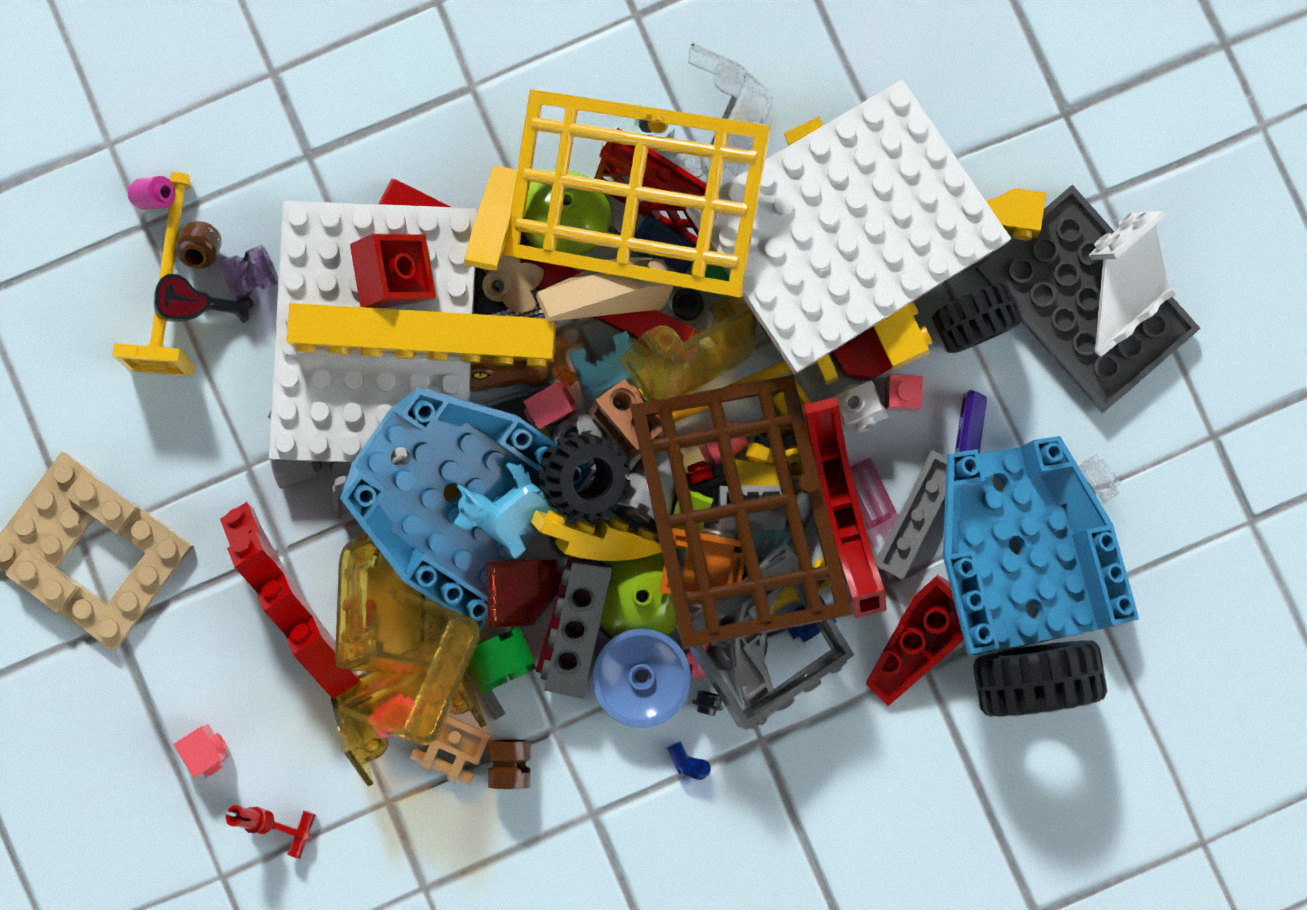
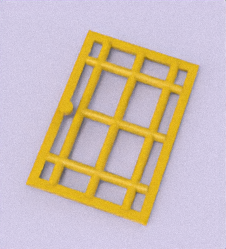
[503,89,771,297]

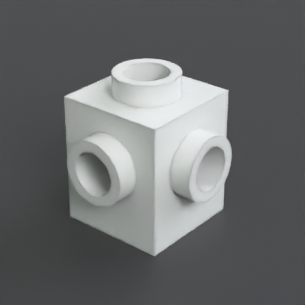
[835,380,889,432]

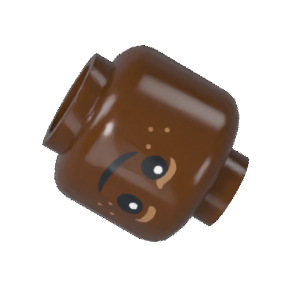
[175,221,222,269]

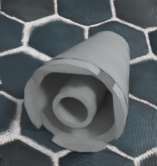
[611,448,684,533]

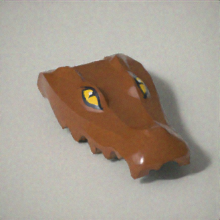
[470,358,549,392]

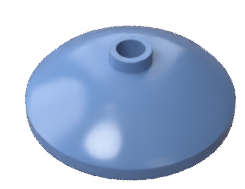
[593,629,691,728]

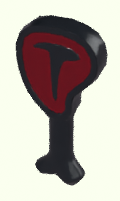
[153,274,254,323]

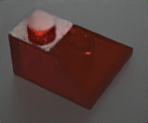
[486,559,559,628]

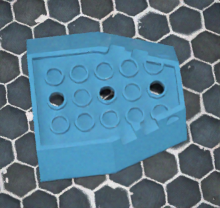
[340,387,592,631]
[943,436,1139,655]

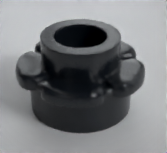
[692,690,723,716]

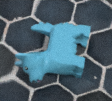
[569,331,674,408]
[454,463,558,559]

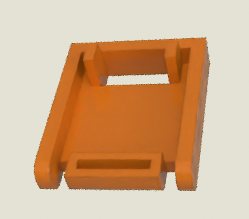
[659,528,745,595]

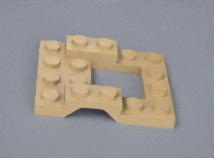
[0,451,193,651]

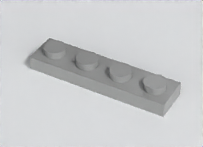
[875,450,947,580]

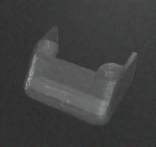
[674,43,773,186]

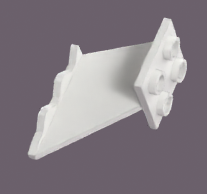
[1089,211,1178,356]

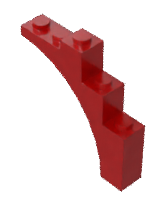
[803,397,887,618]
[220,502,361,700]

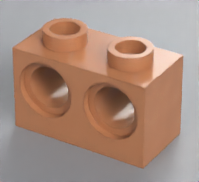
[589,379,663,461]

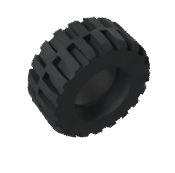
[973,640,1108,717]

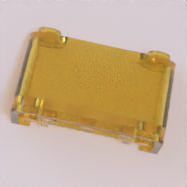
[620,295,757,402]
[335,533,441,674]

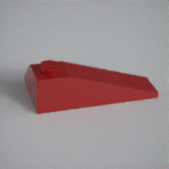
[865,575,964,706]

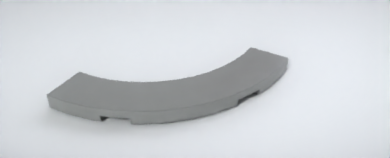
[730,540,798,726]

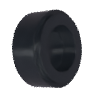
[672,288,704,321]

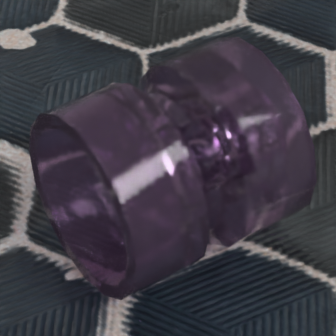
[220,244,279,300]

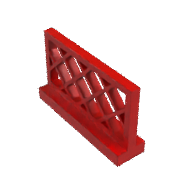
[594,128,707,245]

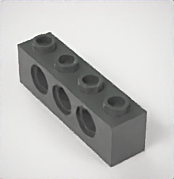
[540,558,612,699]

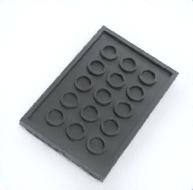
[975,184,1201,413]

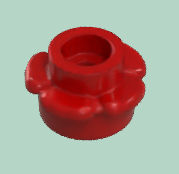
[686,461,714,487]

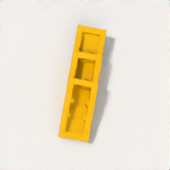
[464,165,517,271]

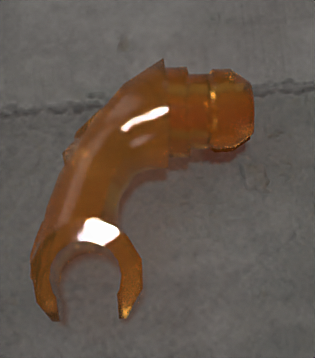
[552,327,582,387]

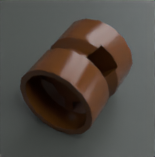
[488,739,531,789]

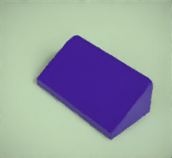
[954,390,987,454]

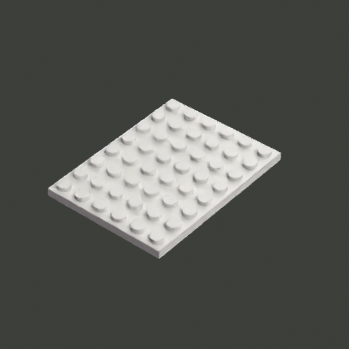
[686,79,1011,375]
[269,201,478,463]

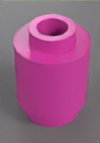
[127,176,175,210]

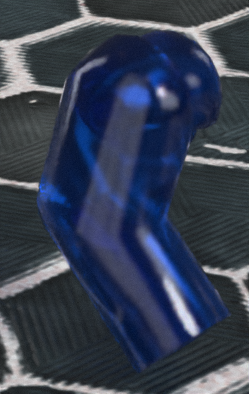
[666,741,711,780]

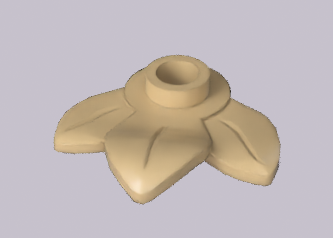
[483,253,544,312]

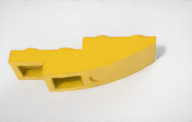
[531,510,661,561]

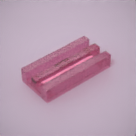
[850,458,898,530]

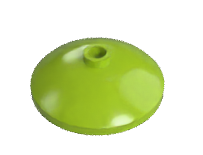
[522,170,612,256]
[600,553,682,638]

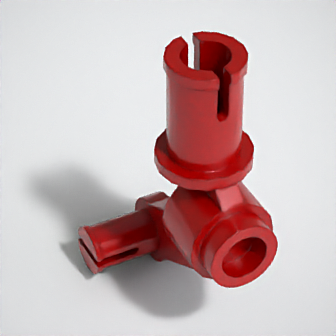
[225,805,316,859]

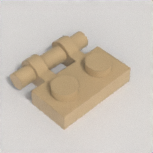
[410,708,492,785]

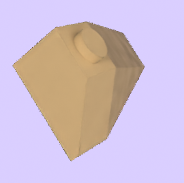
[536,256,674,322]

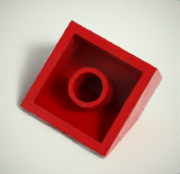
[350,234,436,308]

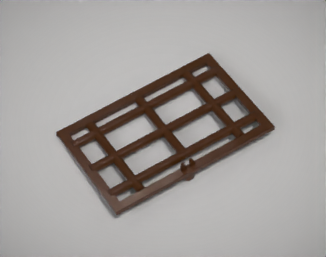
[630,375,852,649]

